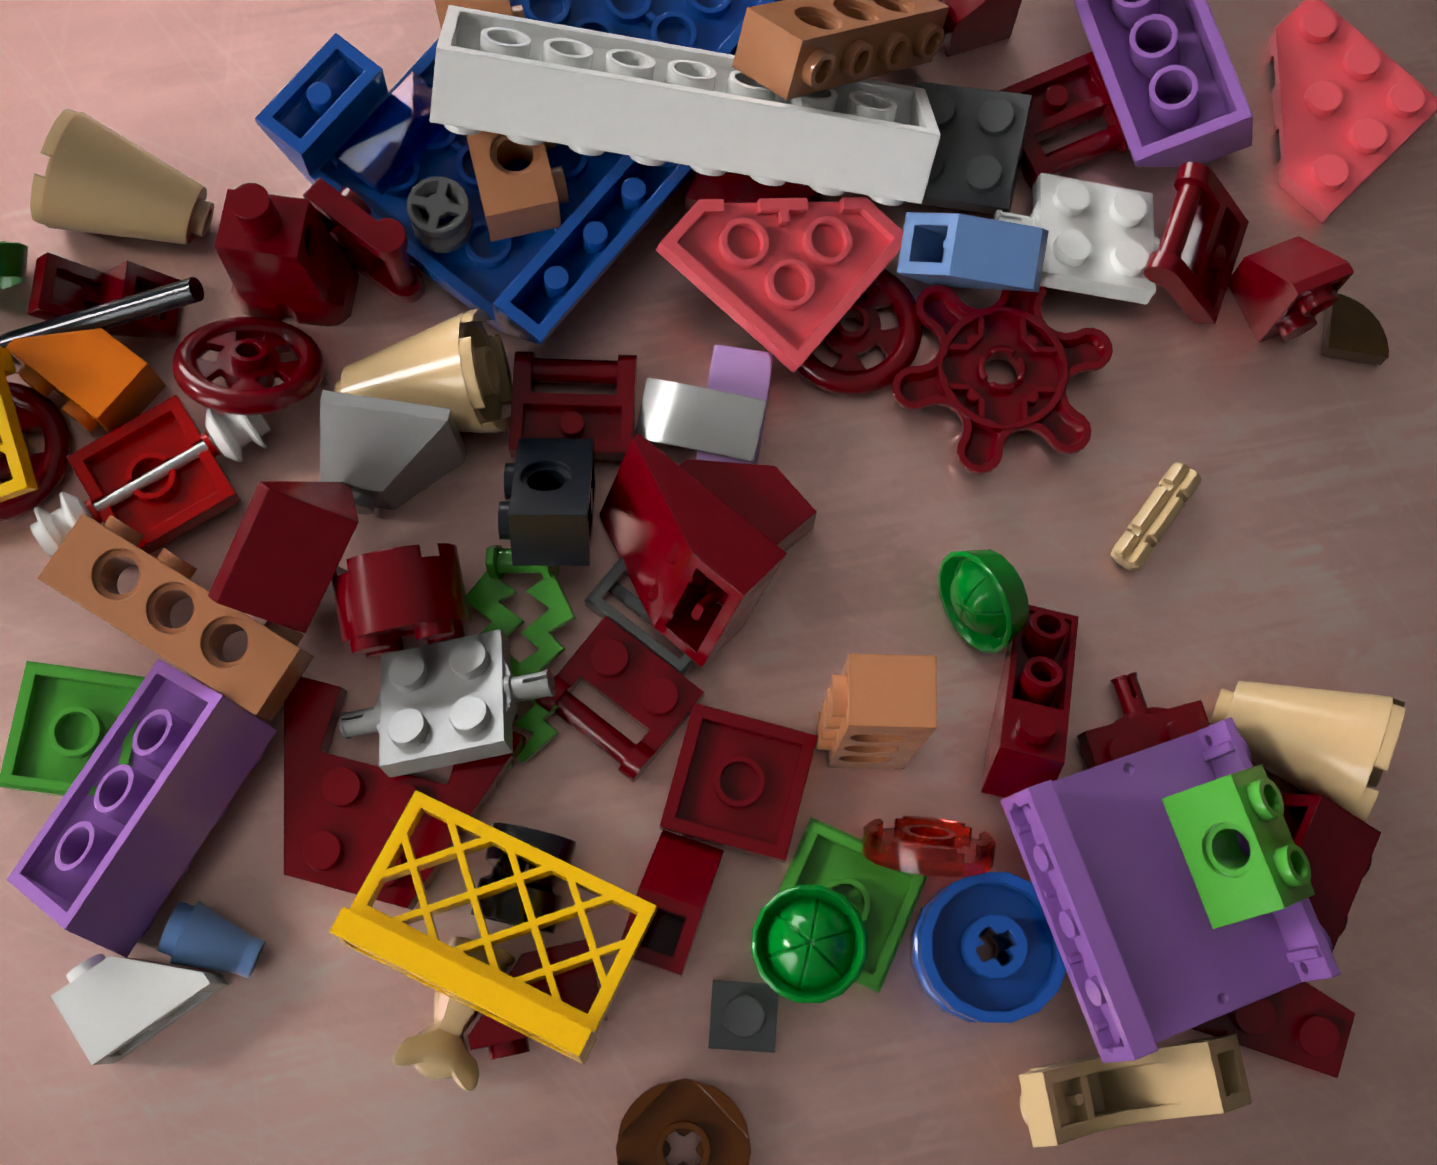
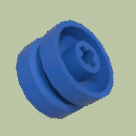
[910,872,1066,1023]

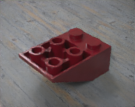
[599,433,787,667]

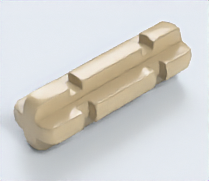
[1111,462,1201,572]

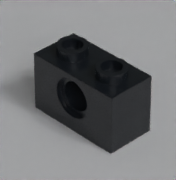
[498,438,596,566]

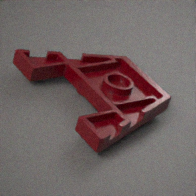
[284,677,526,910]

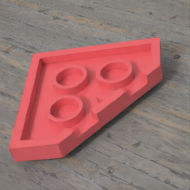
[1268,0,1437,224]
[656,197,903,373]

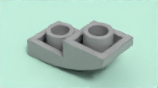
[635,378,767,463]

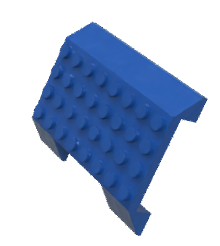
[255,0,782,345]

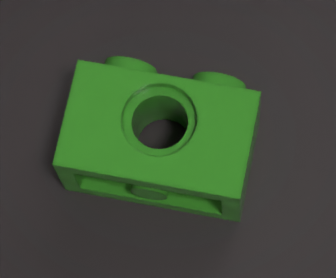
[1162,764,1315,929]

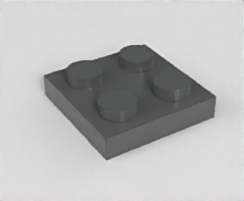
[903,81,1033,214]

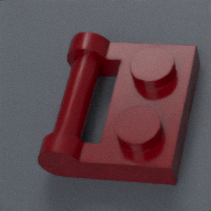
[999,51,1129,189]
[1143,162,1249,324]
[303,177,425,304]
[508,351,637,461]
[534,616,704,782]

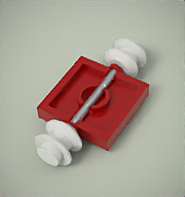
[30,395,271,557]

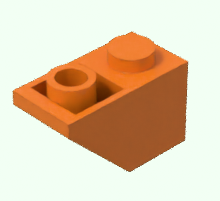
[5,328,166,433]

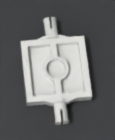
[993,173,1161,305]

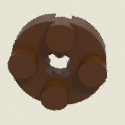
[616,1078,751,1165]

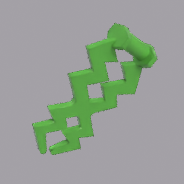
[466,545,576,769]

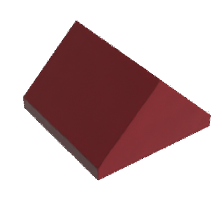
[208,481,359,634]

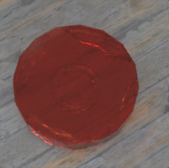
[861,816,996,877]

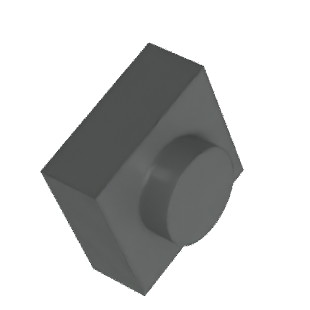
[708,980,778,1053]

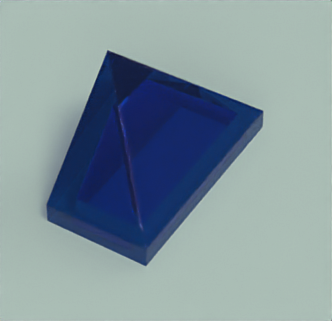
[334,71,445,195]

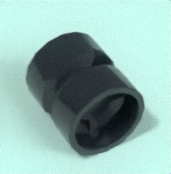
[471,823,576,934]

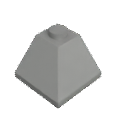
[320,390,467,515]

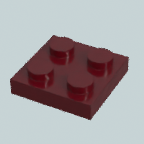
[659,703,818,863]

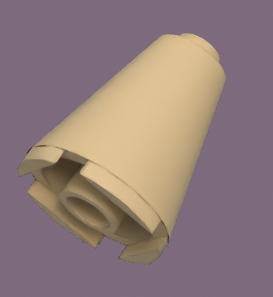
[30,109,214,244]
[334,308,512,433]
[1210,680,1406,822]

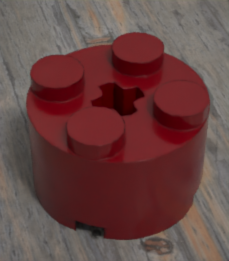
[331,543,471,658]

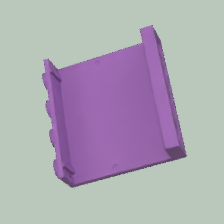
[1000,717,1341,1063]

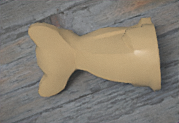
[393,936,515,1091]

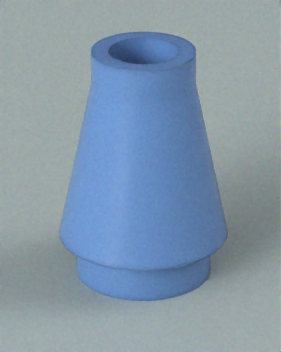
[158,901,265,979]

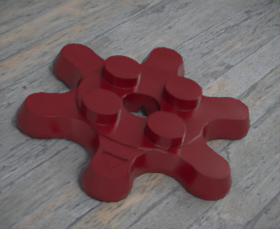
[892,285,1113,474]

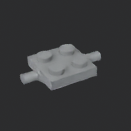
[339,629,556,778]

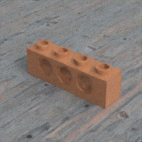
[434,0,569,242]
[732,0,950,100]
[37,513,314,721]
[816,653,937,769]

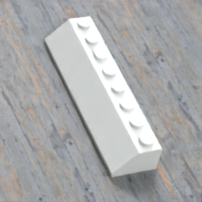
[429,5,941,206]

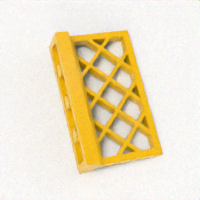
[329,790,657,1065]

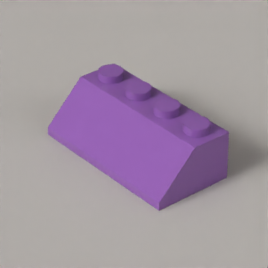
[1073,0,1253,167]
[6,659,277,958]

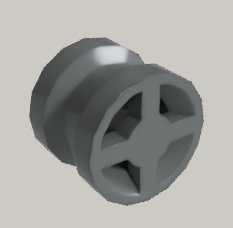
[407,176,473,253]

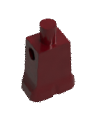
[214,183,359,327]

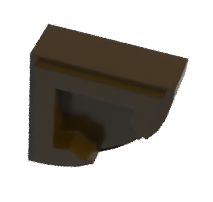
[1321,293,1389,365]

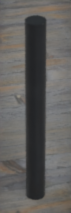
[0,277,204,356]

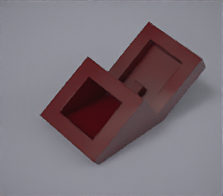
[27,252,180,339]

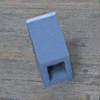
[897,212,1049,292]

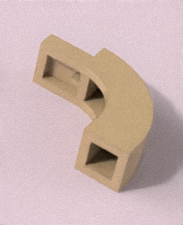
[1019,1034,1252,1148]

